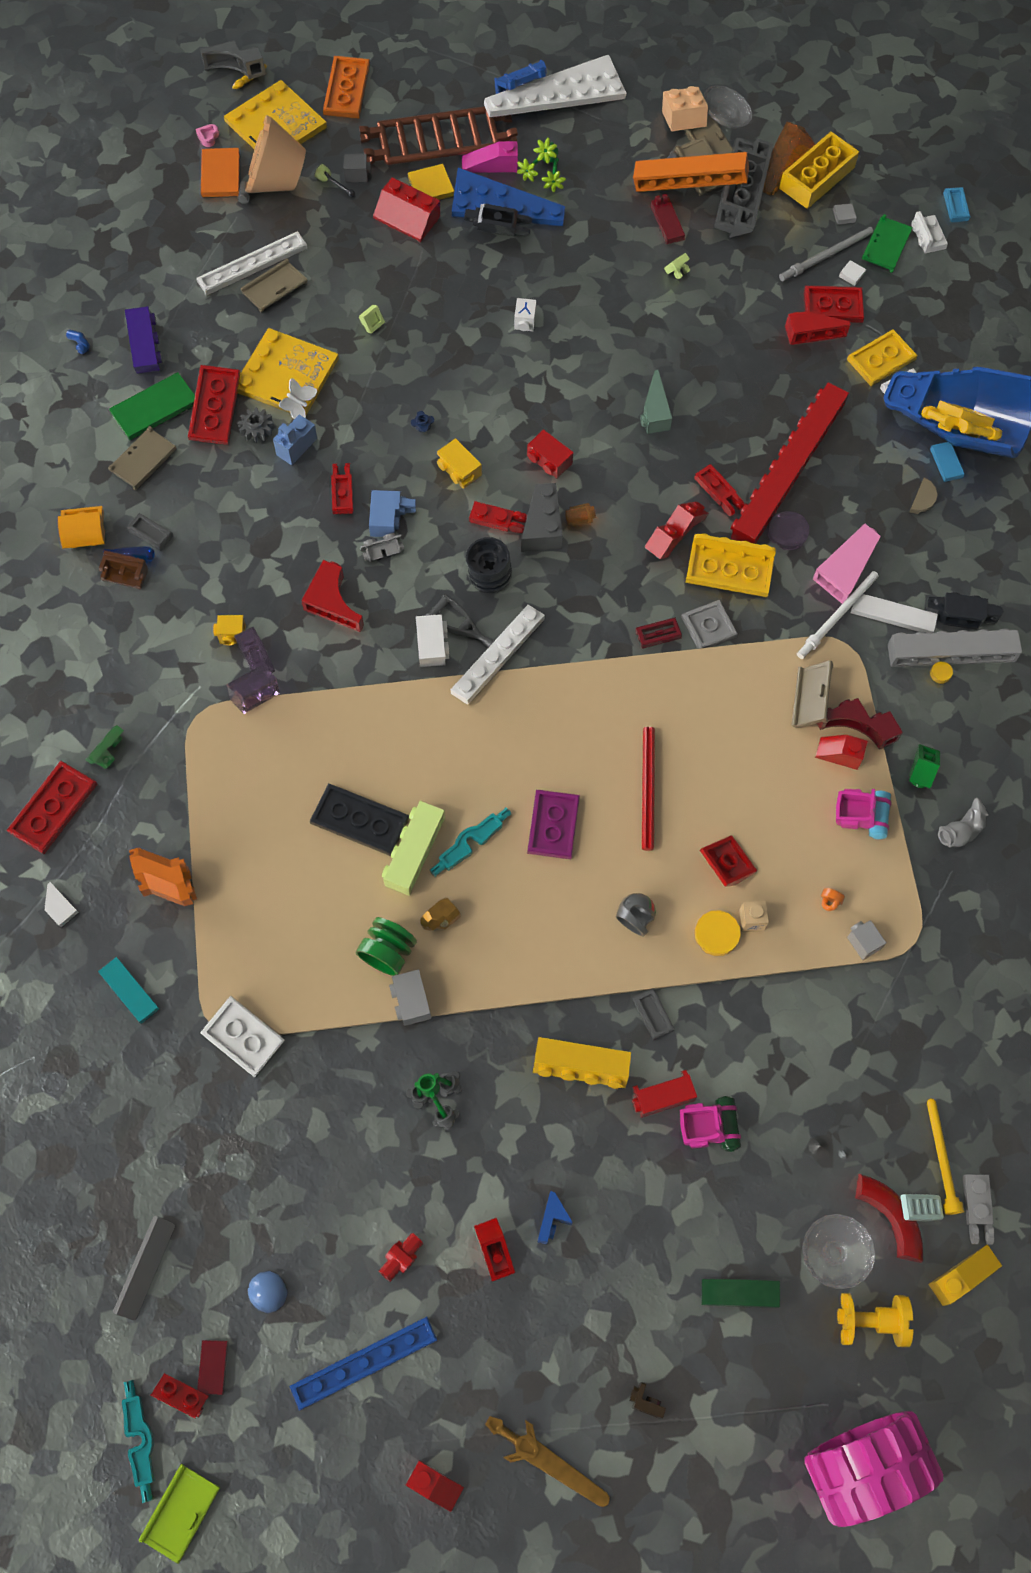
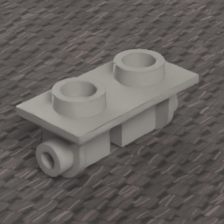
[360,533,404,562]

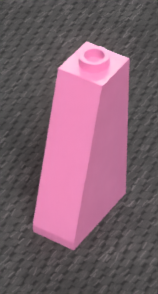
[813,524,881,604]

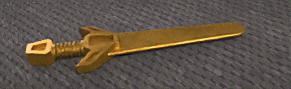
[485,1416,610,1507]

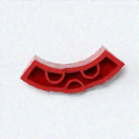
[855,1174,923,1263]

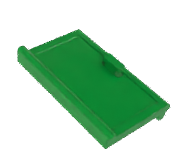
[862,214,913,273]

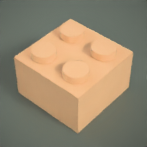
[662,86,708,132]

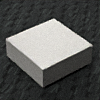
[839,260,866,286]

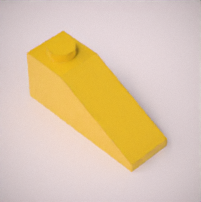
[928,1244,1002,1306]

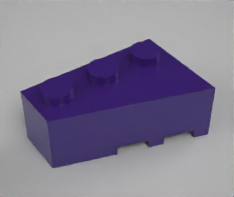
[125,306,163,374]

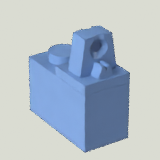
[273,414,317,465]
[369,490,416,537]

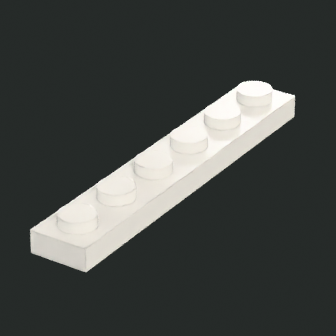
[451,605,545,705]

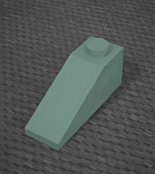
[640,370,672,434]

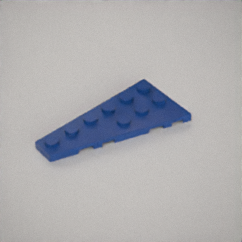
[452,168,565,226]

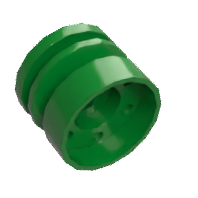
[356,917,417,976]

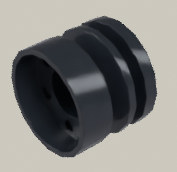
[466,537,512,593]

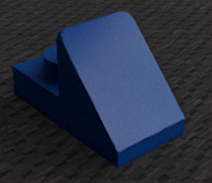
[537,1191,573,1245]

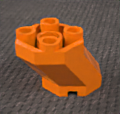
[129,848,197,906]

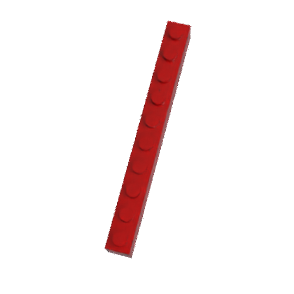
[730,382,849,544]

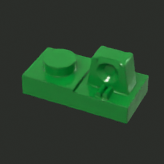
[85,725,124,769]

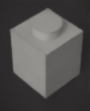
[847,920,886,960]

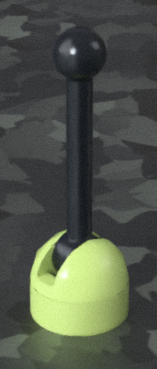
[315,164,355,197]

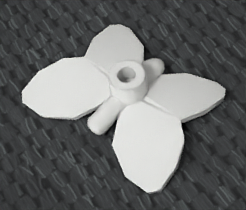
[279,379,317,419]

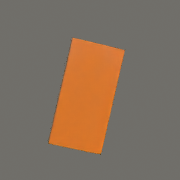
[323,56,370,119]

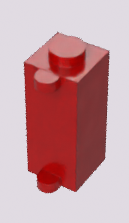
[632,1070,697,1118]

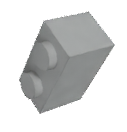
[389,969,431,1026]

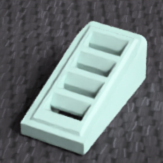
[901,1194,944,1222]

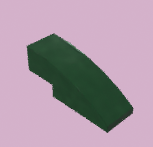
[701,1279,780,1308]

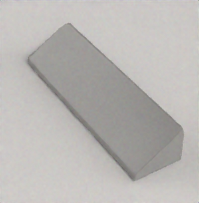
[113,1216,175,1320]

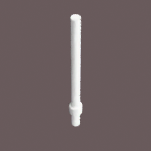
[797,571,879,659]

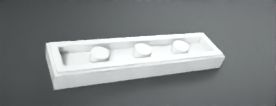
[851,594,938,633]

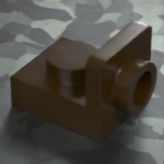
[629,1382,666,1419]

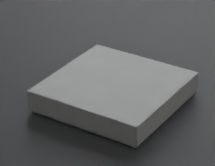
[681,600,738,649]

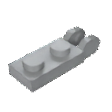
[963,1174,994,1245]

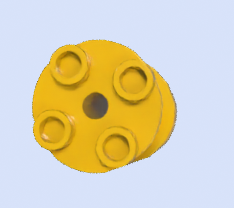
[837,1293,913,1347]

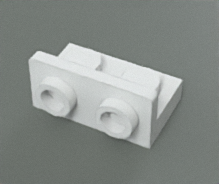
[912,211,948,253]

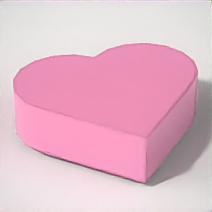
[195,124,219,147]

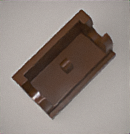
[99,551,148,589]

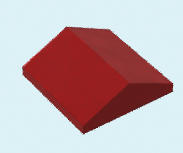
[699,835,757,887]

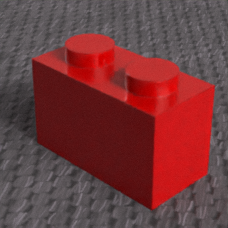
[527,429,574,479]

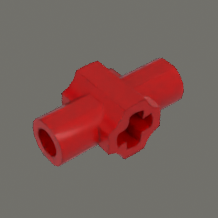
[379,1233,423,1282]

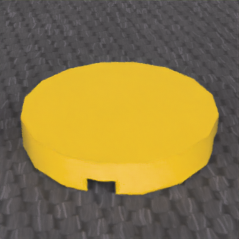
[694,910,741,956]

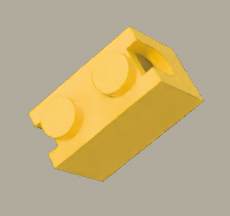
[437,438,482,489]

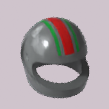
[616,893,656,937]

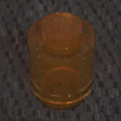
[565,503,596,527]

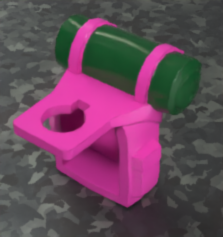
[680,1096,741,1152]

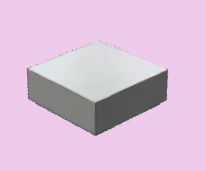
[833,203,857,225]

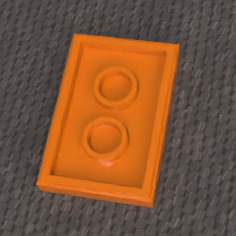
[201,148,240,197]

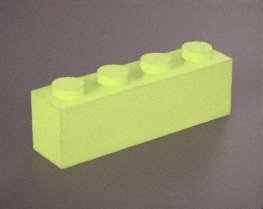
[382,801,445,896]

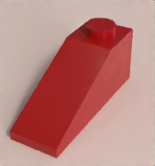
[785,311,850,345]

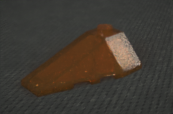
[763,121,815,195]

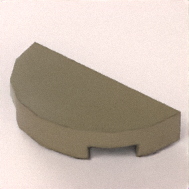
[909,478,937,514]

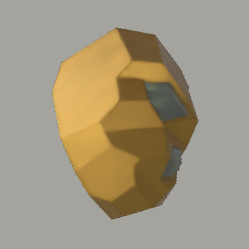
[420,897,461,931]

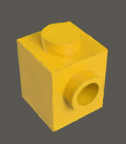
[213,615,246,646]

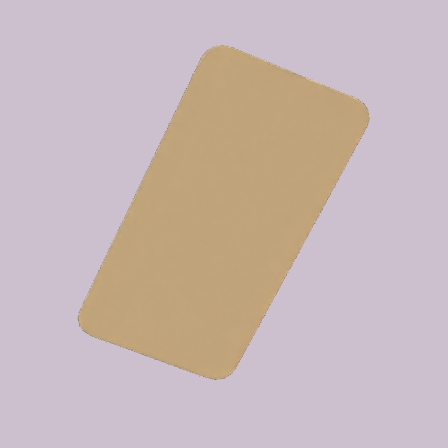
[185,636,923,1035]

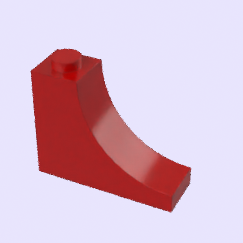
[301,560,364,632]

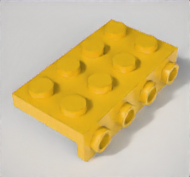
[685,533,776,597]

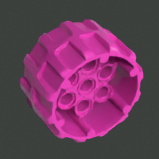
[804,1411,943,1527]

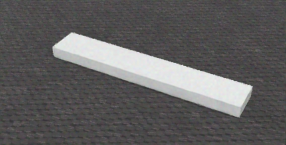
[197,231,307,296]

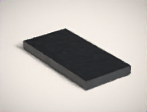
[310,783,409,856]

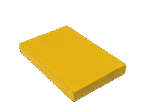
[847,329,918,386]

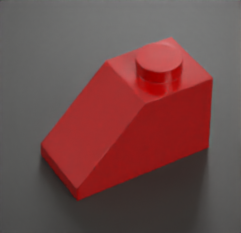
[815,734,868,770]
[474,1218,515,1281]
[406,1460,464,1512]

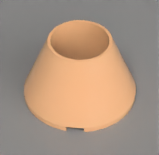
[245,115,306,193]

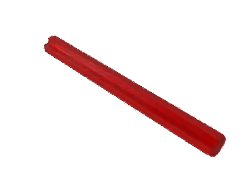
[642,727,655,851]

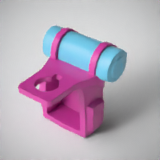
[836,789,892,840]

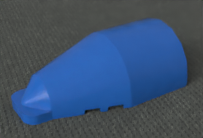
[884,367,1031,458]

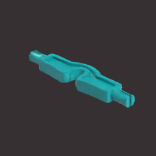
[430,807,512,877]
[122,1380,155,1503]

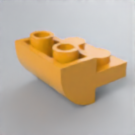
[58,506,105,549]

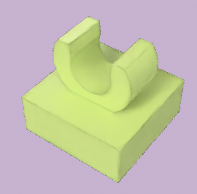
[664,253,690,279]
[359,305,385,334]

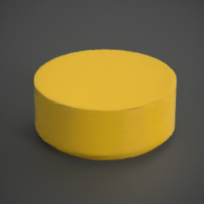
[930,661,953,684]

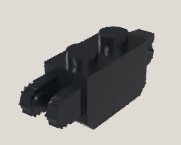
[464,204,532,236]
[926,592,1004,630]

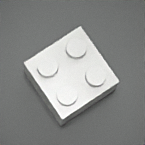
[416,615,449,667]

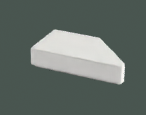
[45,882,79,927]

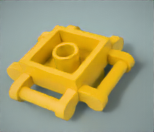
[921,401,1002,441]

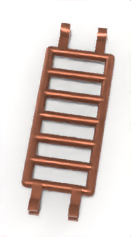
[359,106,518,165]

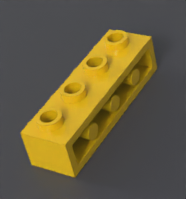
[533,1037,631,1089]

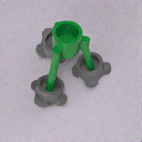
[406,1071,462,1130]

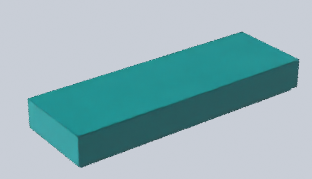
[98,957,159,1024]

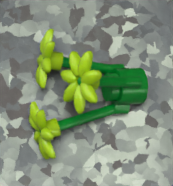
[517,138,566,192]

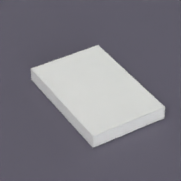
[200,996,285,1077]

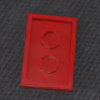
[804,286,864,323]

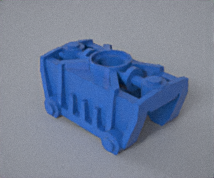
[494,60,547,94]

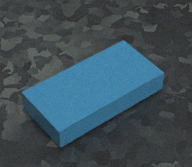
[943,187,971,222]
[930,442,965,482]

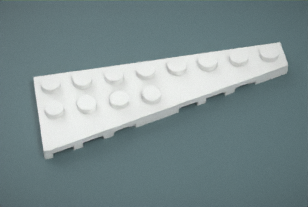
[484,55,627,117]

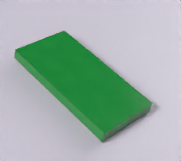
[109,372,195,440]

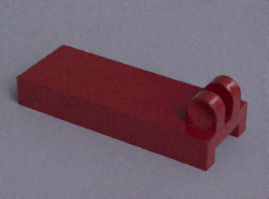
[650,194,685,244]

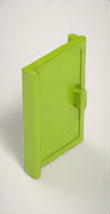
[139,1464,220,1564]

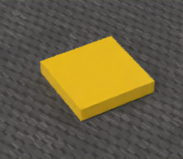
[408,164,454,200]

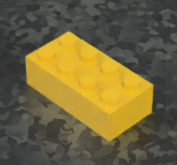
[779,132,859,209]

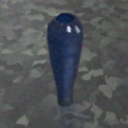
[103,546,155,563]

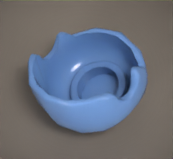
[248,1271,287,1313]

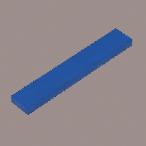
[289,1317,438,1411]

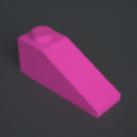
[462,141,518,173]

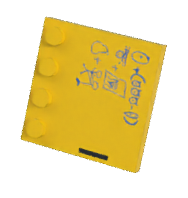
[224,80,327,149]
[238,328,339,415]

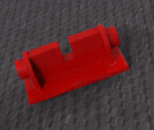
[151,1373,209,1419]

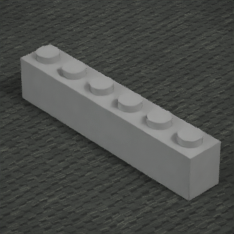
[887,628,1022,667]

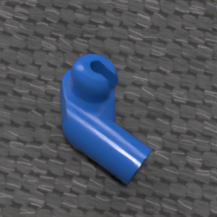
[66,329,90,354]

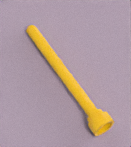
[927,1098,964,1215]

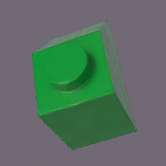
[909,744,940,788]

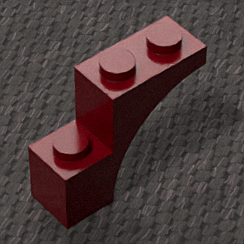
[816,698,903,749]

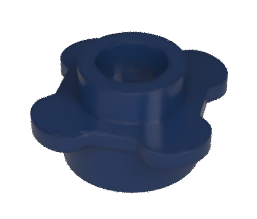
[411,411,434,432]

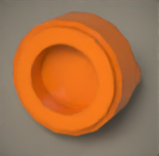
[821,888,845,911]

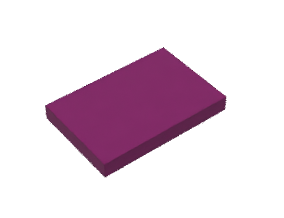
[527,789,580,860]

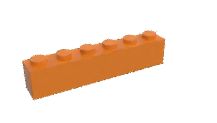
[633,152,749,192]

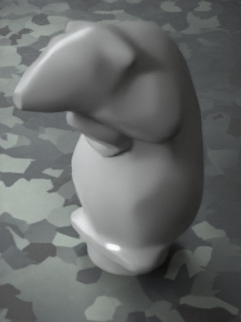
[938,798,989,847]

